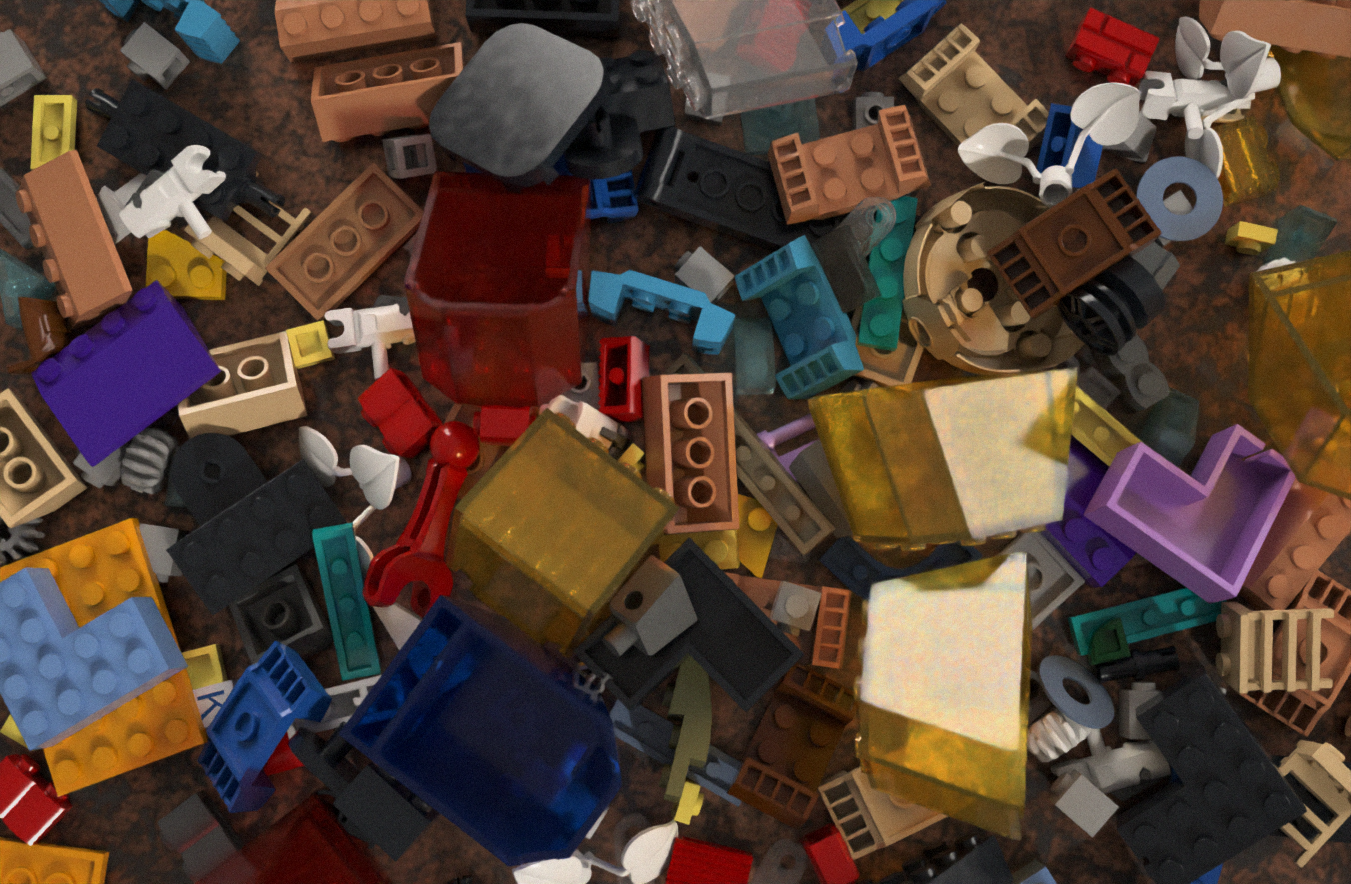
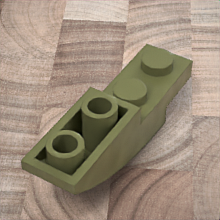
[658,655,712,803]

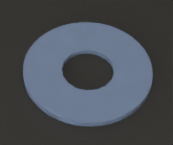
[1136,156,1223,242]
[1038,655,1114,729]

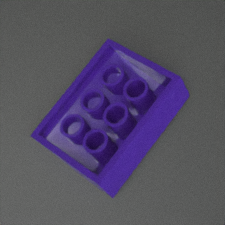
[31,280,221,467]
[984,415,1137,588]

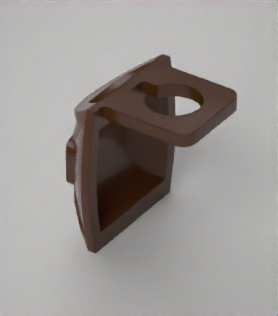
[7,297,72,374]

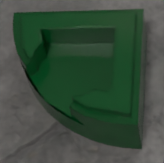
[1088,617,1131,665]

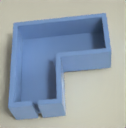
[0,567,188,751]

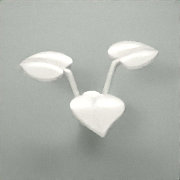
[1175,16,1281,179]
[958,83,1140,208]
[299,426,412,581]
[512,819,678,884]

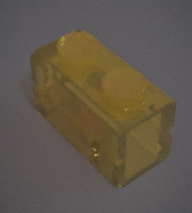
[1212,116,1280,207]

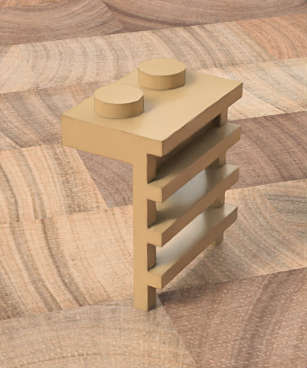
[184,171,312,286]
[1216,602,1334,693]
[1278,740,1351,868]

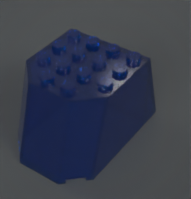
[339,595,622,867]

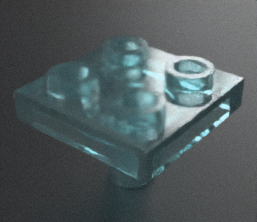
[736,70,820,156]

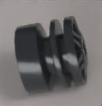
[1057,255,1166,356]

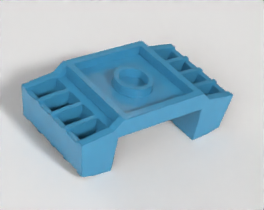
[100,0,240,64]
[735,235,864,399]
[588,270,735,355]

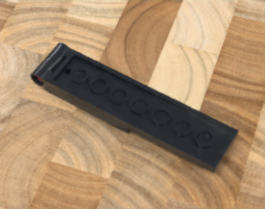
[633,126,921,280]

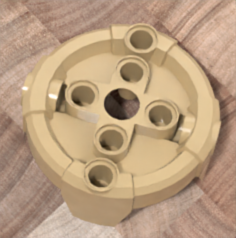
[902,181,1085,377]

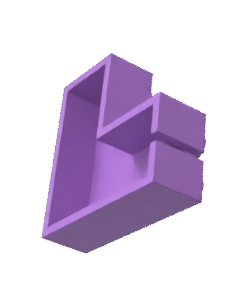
[1083,424,1300,604]

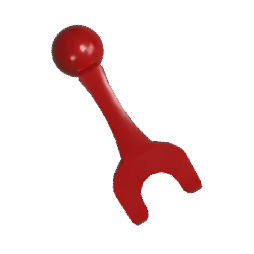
[363,421,480,620]

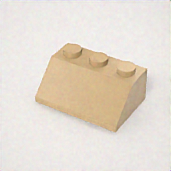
[178,331,308,439]
[0,388,87,528]

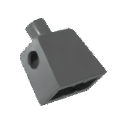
[602,555,698,657]

